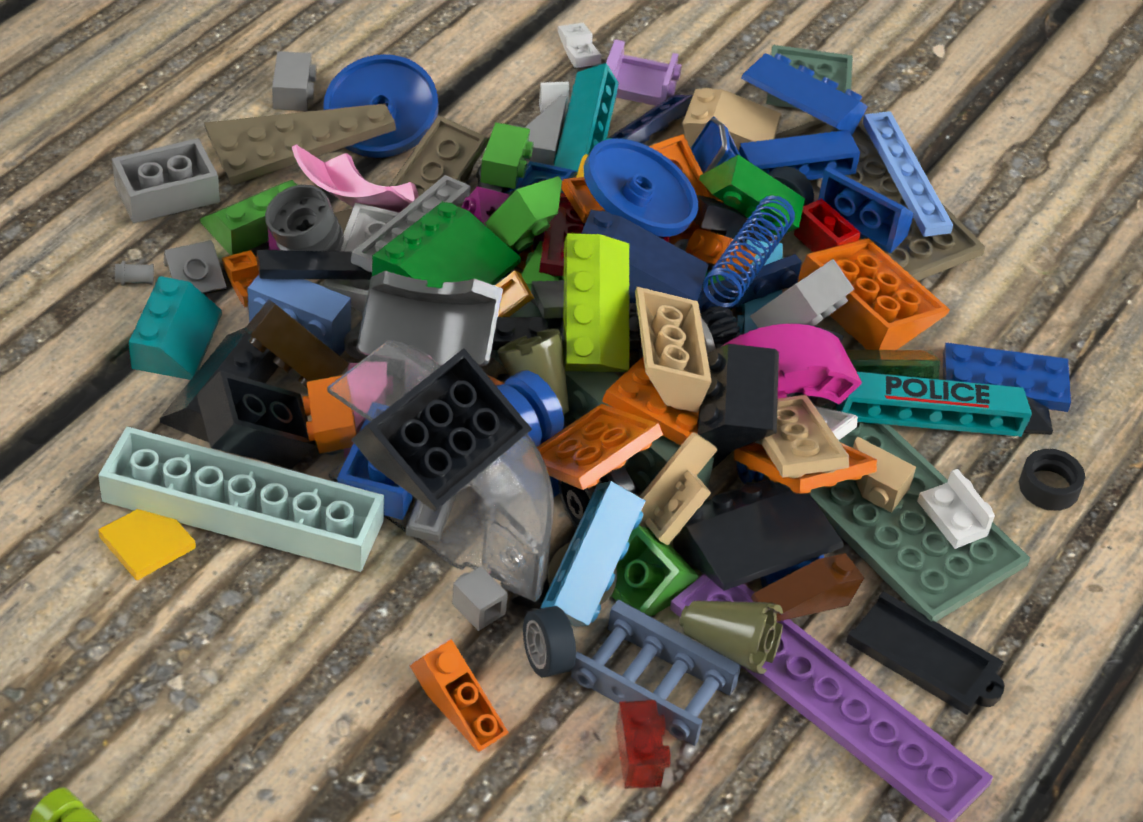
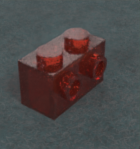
[615,700,671,789]

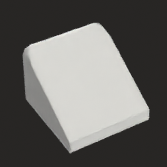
[539,82,569,117]

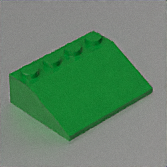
[372,201,521,288]

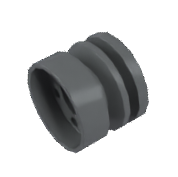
[265,185,344,251]

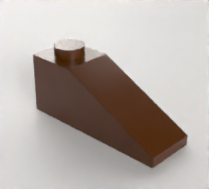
[751,553,865,622]

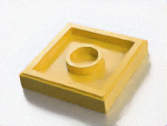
[98,509,196,581]

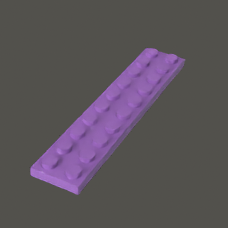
[670,574,993,822]

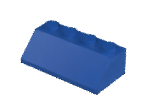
[741,53,868,135]

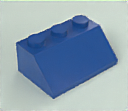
[818,167,914,254]

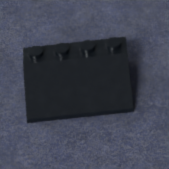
[352,348,532,512]
[673,479,843,591]

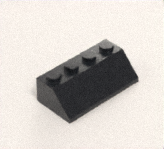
[159,327,279,442]

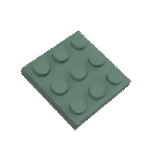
[766,45,853,108]

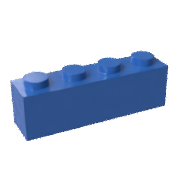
[739,130,860,180]

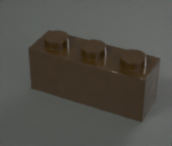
[244,299,349,388]

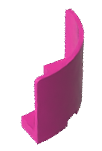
[721,324,862,404]

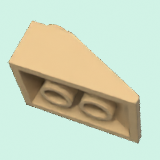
[683,88,782,151]

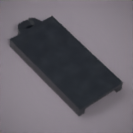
[846,591,1005,715]

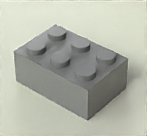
[112,138,220,224]
[750,259,854,328]

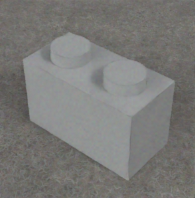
[272,51,317,111]

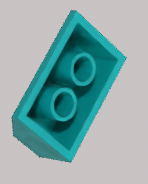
[129,276,222,380]

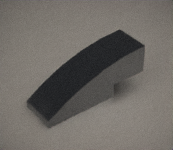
[693,195,773,243]

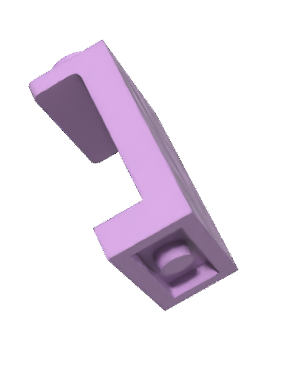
[606,39,682,106]

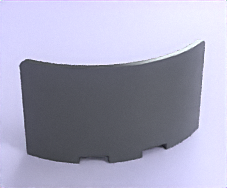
[356,271,503,368]

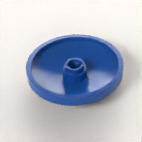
[323,54,439,158]
[583,138,698,237]

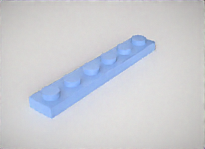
[863,111,953,237]

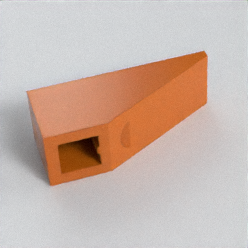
[410,639,509,752]

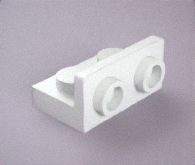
[917,469,995,549]

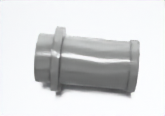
[115,261,154,286]

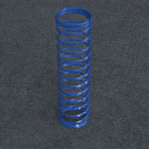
[703,195,795,308]

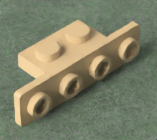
[639,432,717,545]

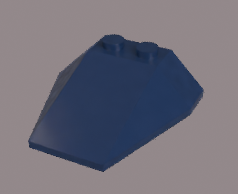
[581,209,709,303]

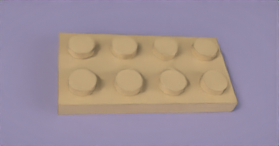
[759,395,849,478]

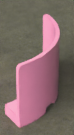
[292,145,419,213]

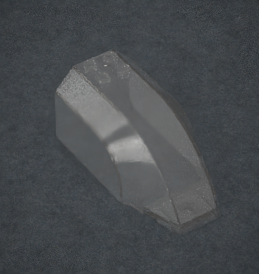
[327,340,554,602]

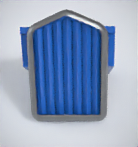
[690,116,741,174]

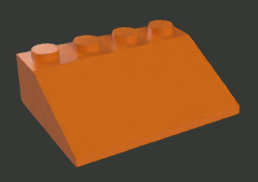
[798,238,950,357]

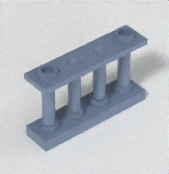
[571,600,741,746]

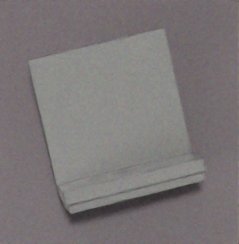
[164,240,226,293]

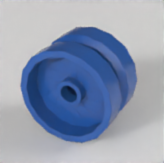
[497,370,564,457]

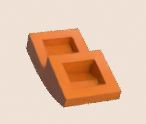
[222,250,259,308]

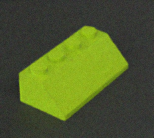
[563,233,629,372]

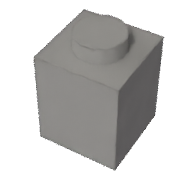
[452,566,507,631]

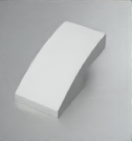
[558,23,601,68]

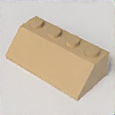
[635,287,712,412]

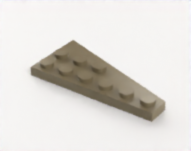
[204,103,396,186]

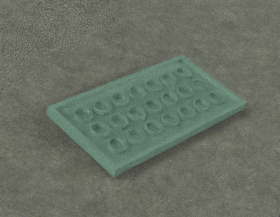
[809,401,1030,622]

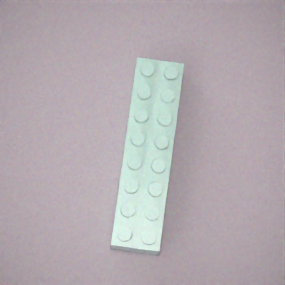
[98,426,384,572]

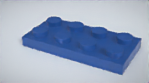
[943,342,1071,412]

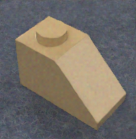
[853,437,916,513]

